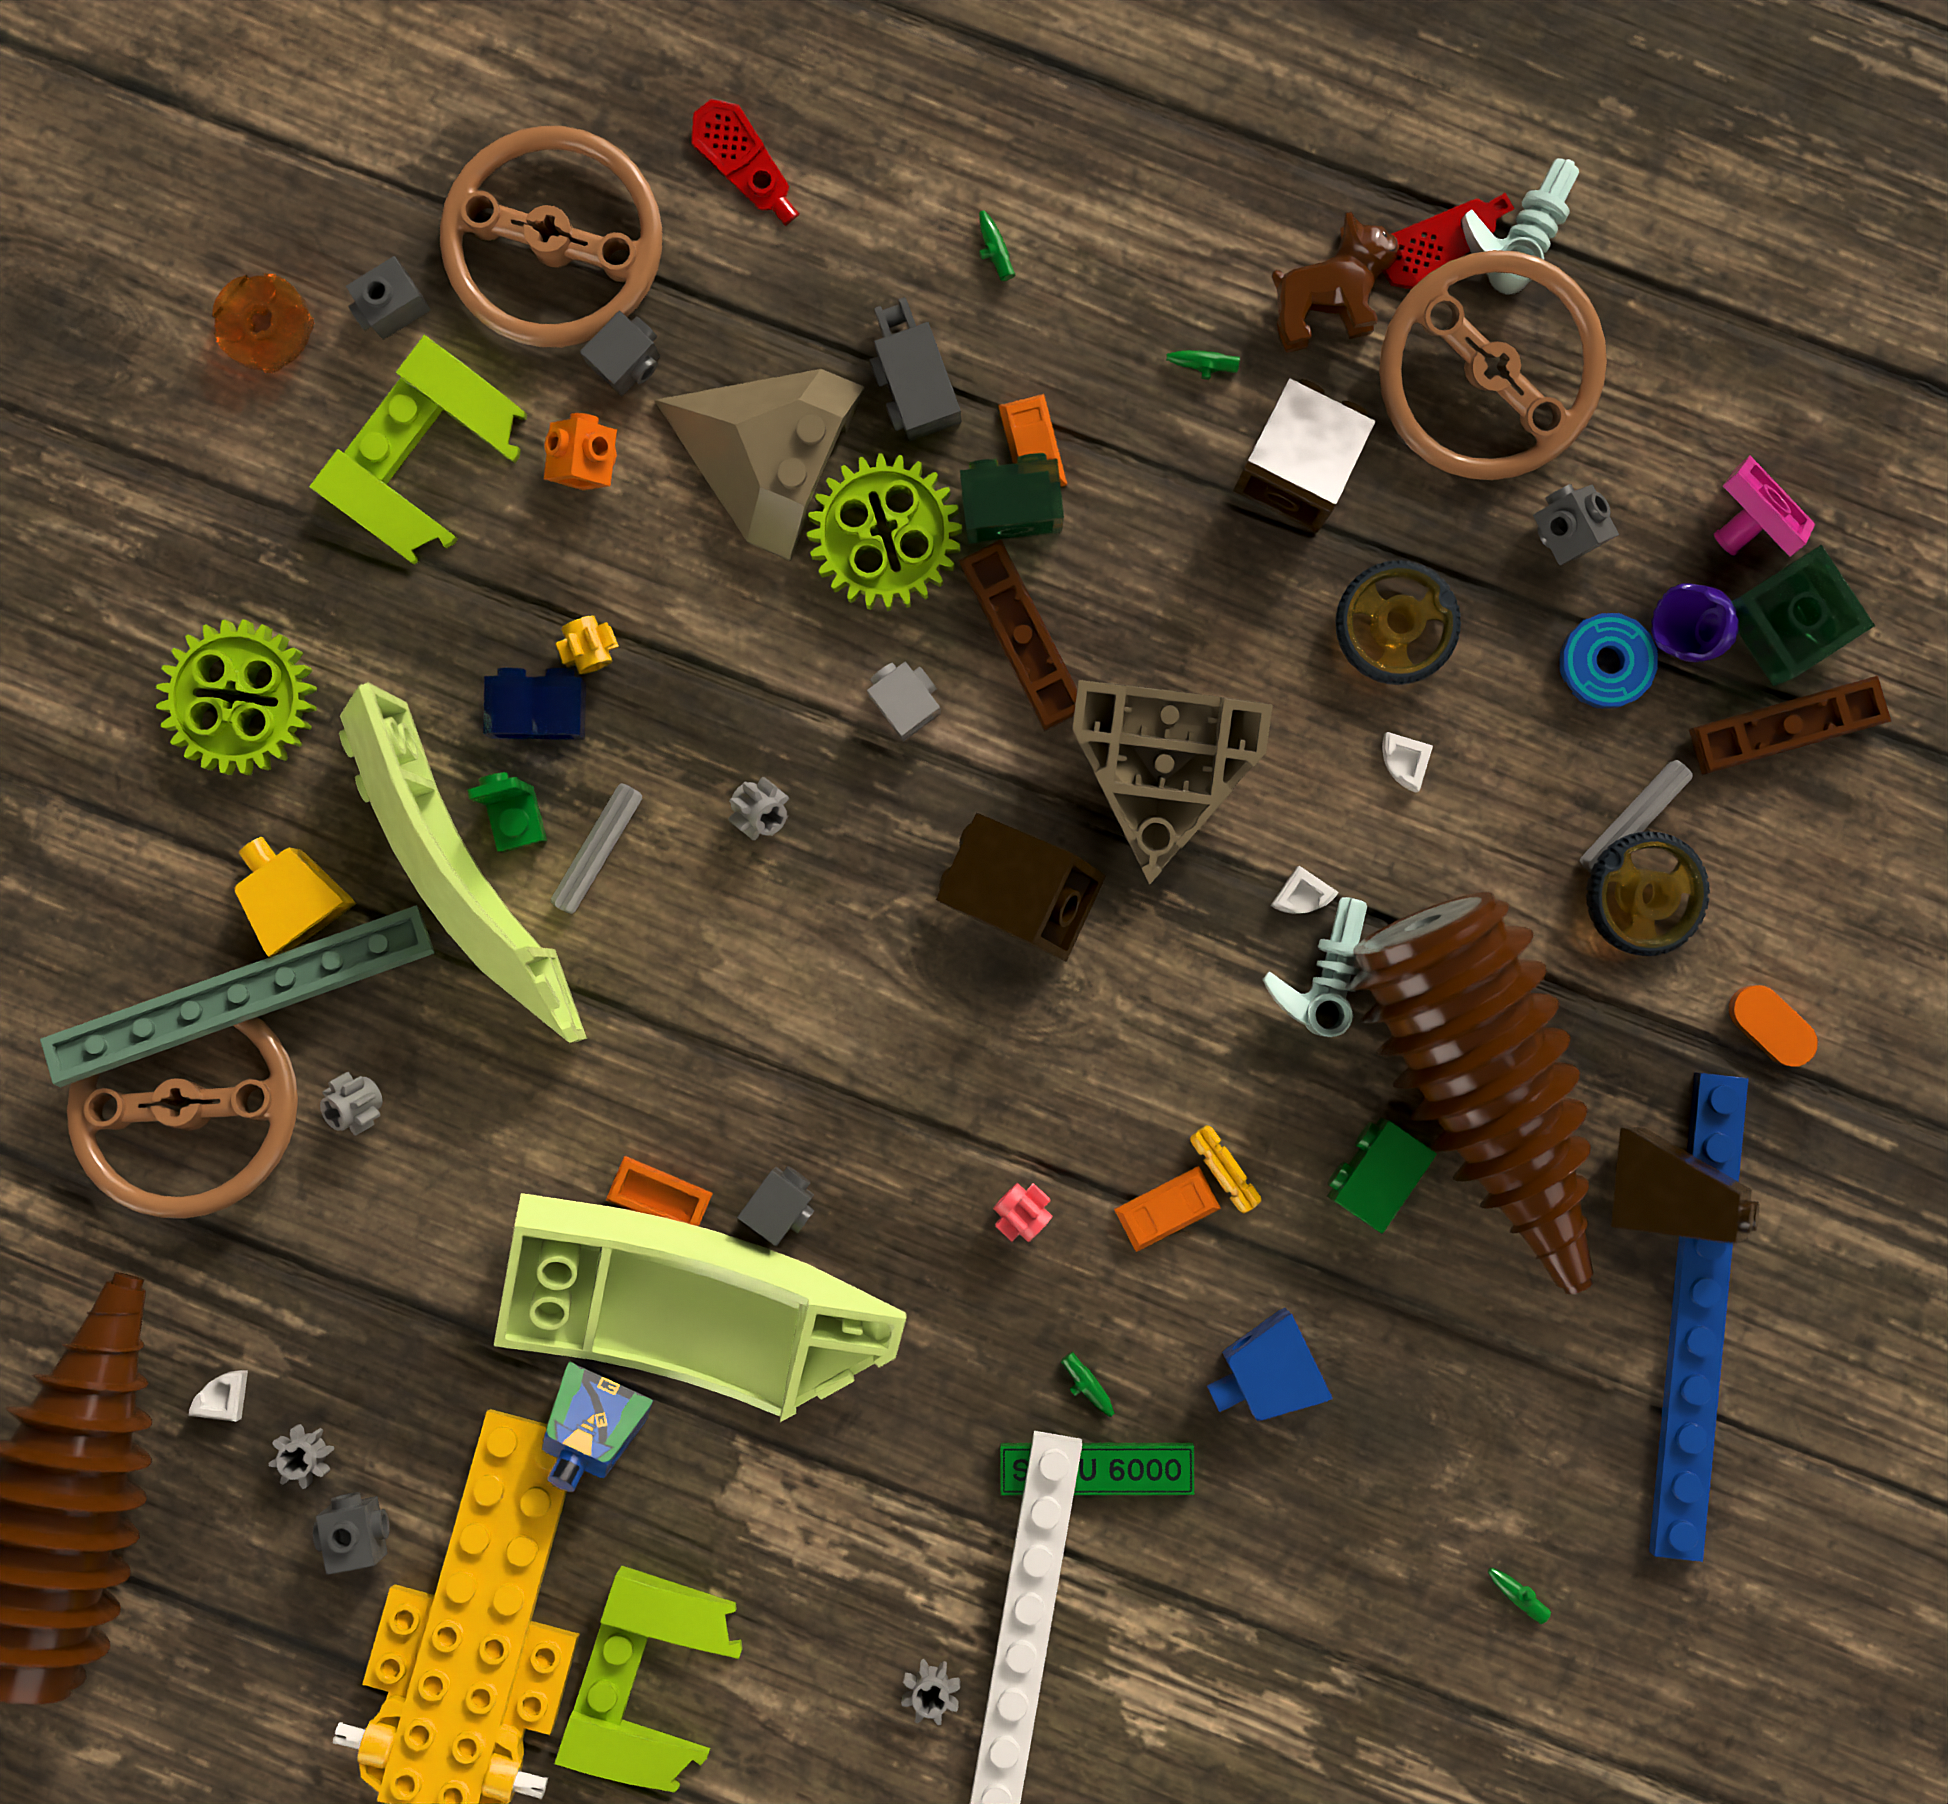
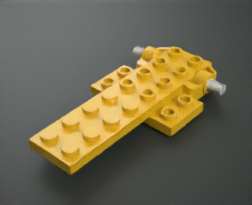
[333,1409,580,1804]

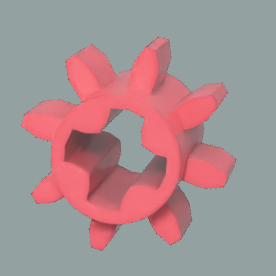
[993,1183,1052,1242]

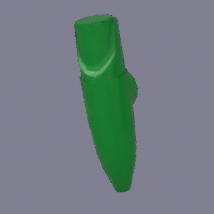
[979,210,1015,281]
[1166,350,1240,380]
[1061,1351,1115,1417]
[1487,1567,1551,1624]

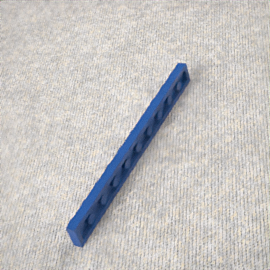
[1649,1072,1749,1562]

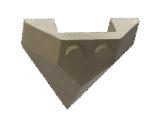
[654,369,865,561]
[1072,680,1273,885]

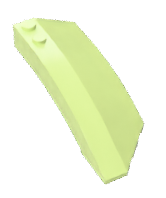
[339,683,587,1043]
[494,1193,906,1422]

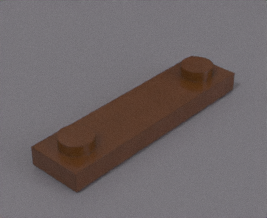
[959,539,1077,732]
[1689,676,1891,775]

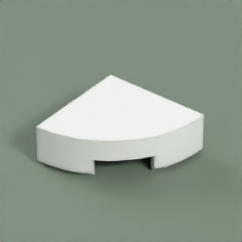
[1382,732,1433,793]
[1270,866,1339,914]
[188,1370,248,1422]

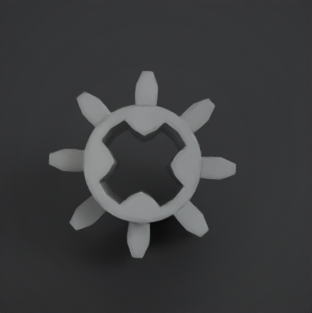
[729,777,789,840]
[320,1072,383,1136]
[268,1424,335,1489]
[901,1659,960,1725]

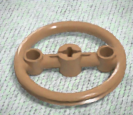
[440,126,662,347]
[1379,250,1607,480]
[67,999,298,1218]

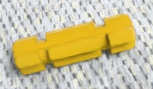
[1190,1125,1261,1214]

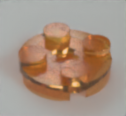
[212,273,314,373]

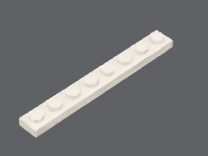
[970,1431,1082,1804]

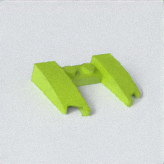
[309,335,527,564]
[554,1566,743,1793]

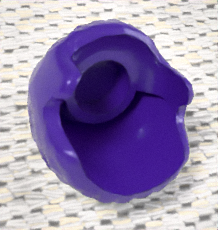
[1651,583,1739,662]

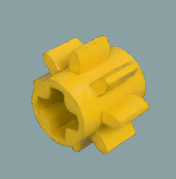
[555,616,619,674]

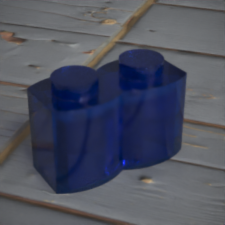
[483,667,586,740]

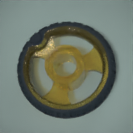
[1335,560,1461,685]
[1586,831,1710,956]

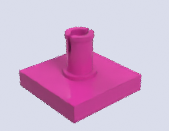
[1714,456,1815,557]

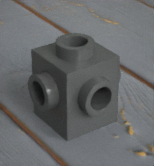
[1533,484,1619,566]
[313,1492,389,1575]

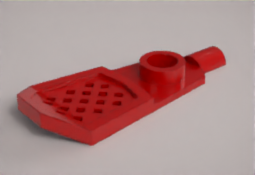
[691,98,800,226]
[1383,192,1515,289]

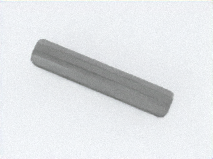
[1580,760,1693,872]
[551,783,642,914]

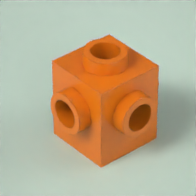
[544,413,617,490]

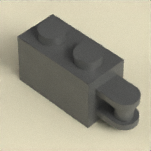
[870,297,961,442]

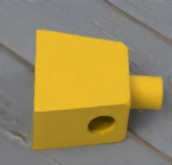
[234,837,356,957]

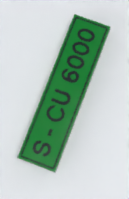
[1000,1443,1194,1495]

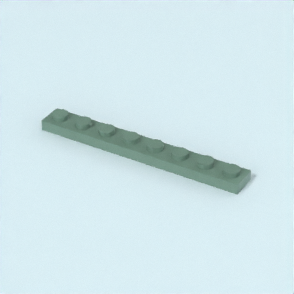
[40,905,435,1087]

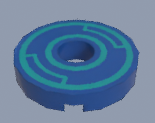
[1560,613,1658,709]

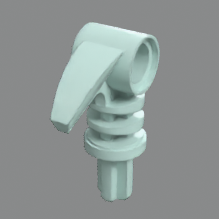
[1462,158,1579,294]
[1263,897,1367,1037]

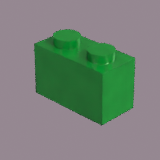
[1327,1118,1437,1234]

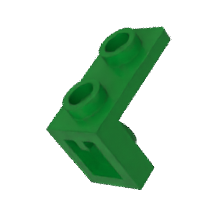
[467,772,547,853]

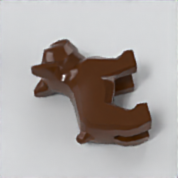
[1272,212,1399,353]

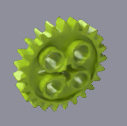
[807,453,962,611]
[156,619,317,775]

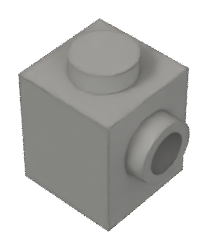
[867,661,941,742]

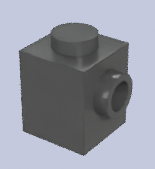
[346,256,431,340]
[580,310,661,397]
[737,1166,815,1246]

